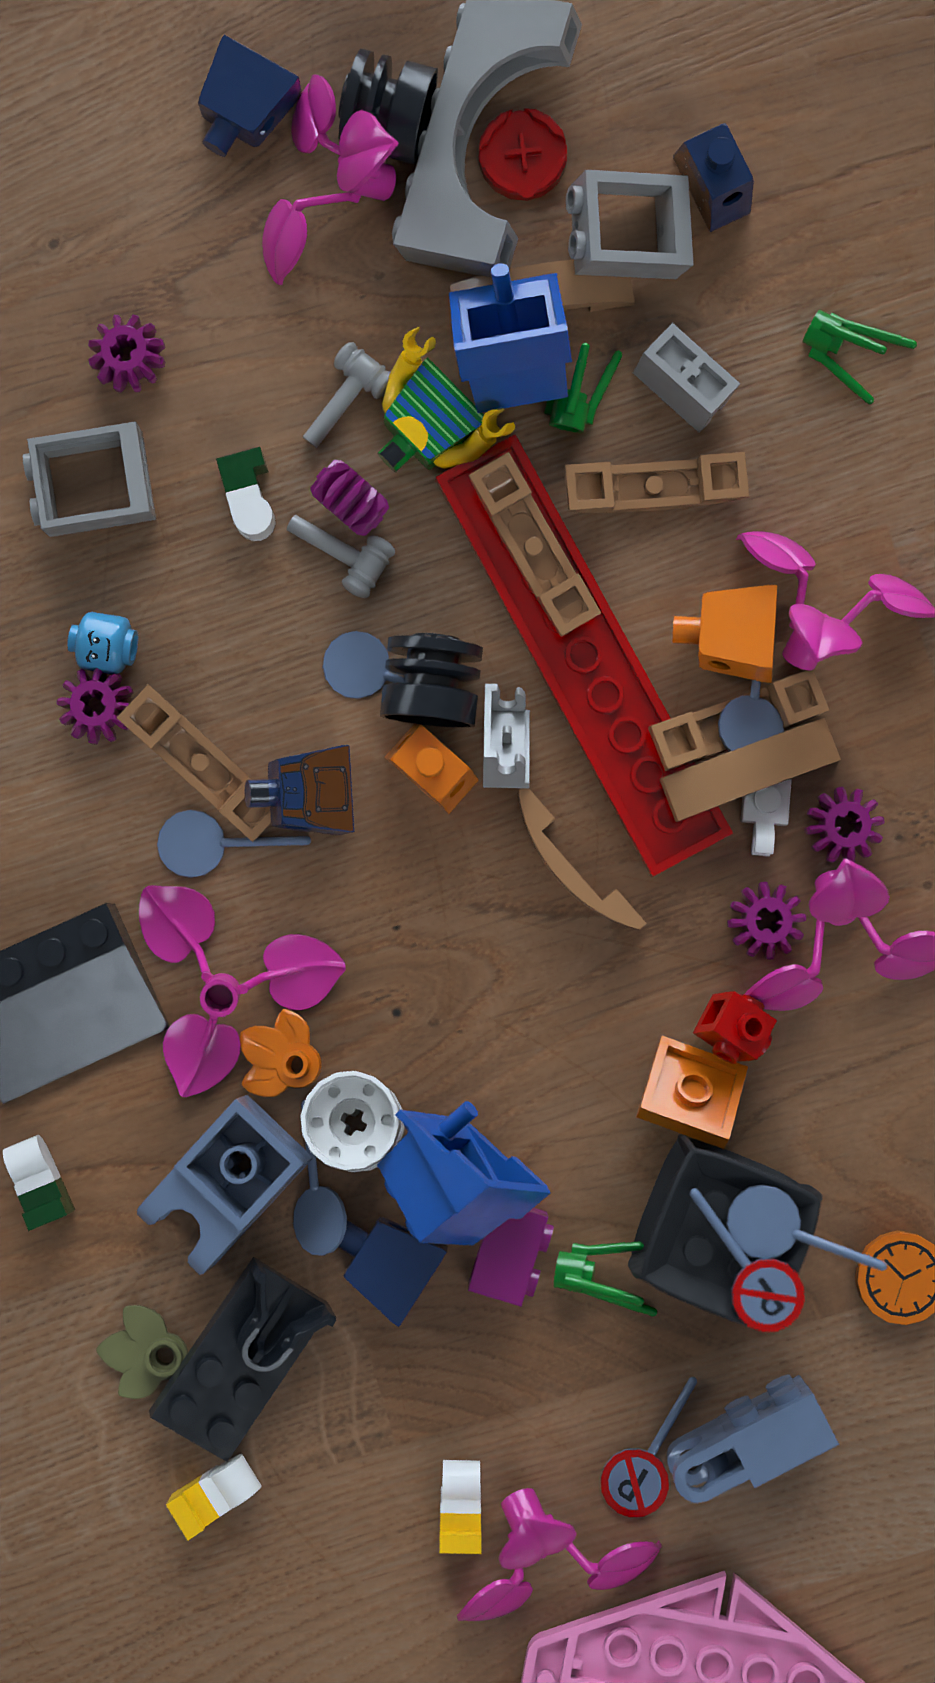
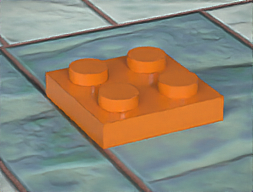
[636,1035,748,1149]

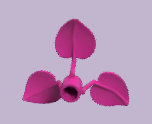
[262,74,398,286]
[736,531,935,671]
[744,859,935,1011]
[139,885,346,1097]
[457,1488,662,1621]

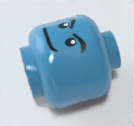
[67,612,138,674]

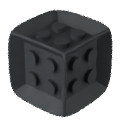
[628,1134,822,1326]

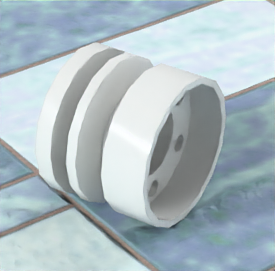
[301,1071,405,1172]

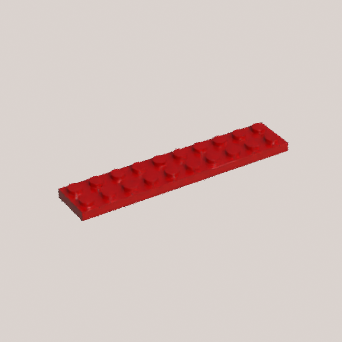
[435,434,733,877]

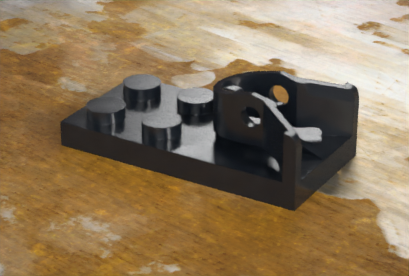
[149,1257,336,1462]

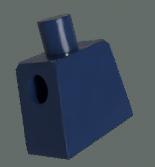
[198,35,302,157]
[338,1217,448,1327]

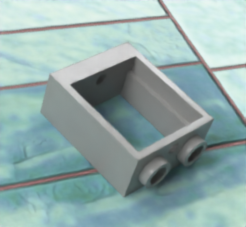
[566,170,693,279]
[23,422,156,537]

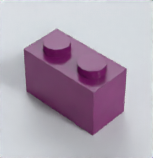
[468,1208,554,1307]

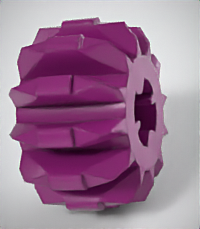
[88,314,166,393]
[310,460,389,536]
[57,668,134,745]
[805,787,885,863]
[727,882,806,960]

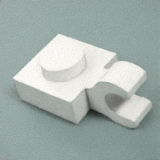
[740,779,792,857]

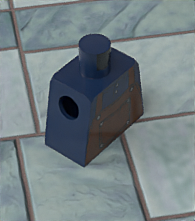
[673,123,754,232]
[244,745,355,835]

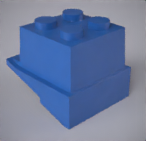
[449,263,572,413]
[377,1101,551,1246]

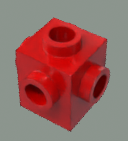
[693,991,777,1064]

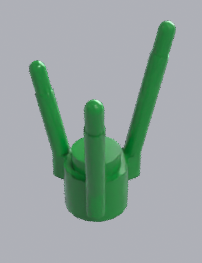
[802,309,917,404]
[544,342,622,433]
[554,1241,658,1317]

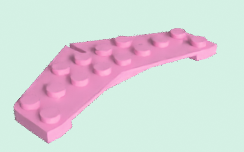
[521,1570,865,1683]

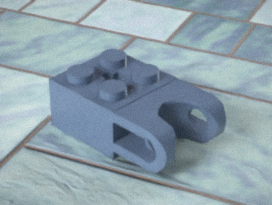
[137,1095,313,1275]
[667,1375,839,1503]

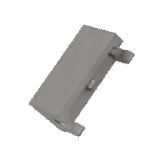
[633,323,740,433]
[483,684,530,789]

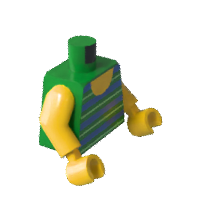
[377,327,515,473]

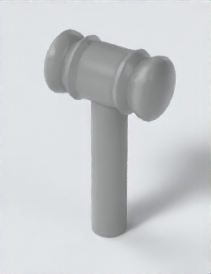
[303,342,391,448]
[287,515,395,598]

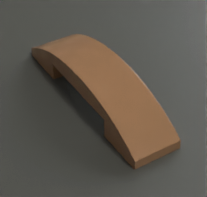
[450,260,635,312]
[469,452,601,636]
[564,452,749,513]
[648,670,829,771]
[117,684,271,842]
[659,718,841,822]
[518,788,647,930]

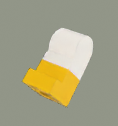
[166,1454,262,1541]
[439,1460,482,1554]

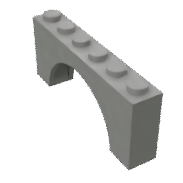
[392,0,582,277]

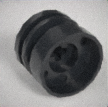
[338,49,438,164]
[380,633,483,728]

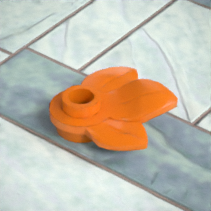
[239,1009,322,1097]

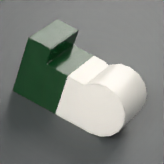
[216,447,275,541]
[3,1135,75,1231]

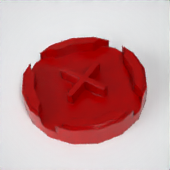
[478,108,567,201]

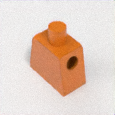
[672,585,777,683]
[385,723,479,814]

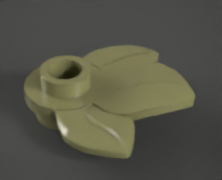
[96,1305,188,1399]

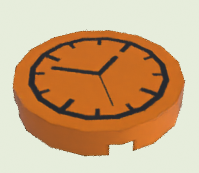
[855,1230,935,1325]

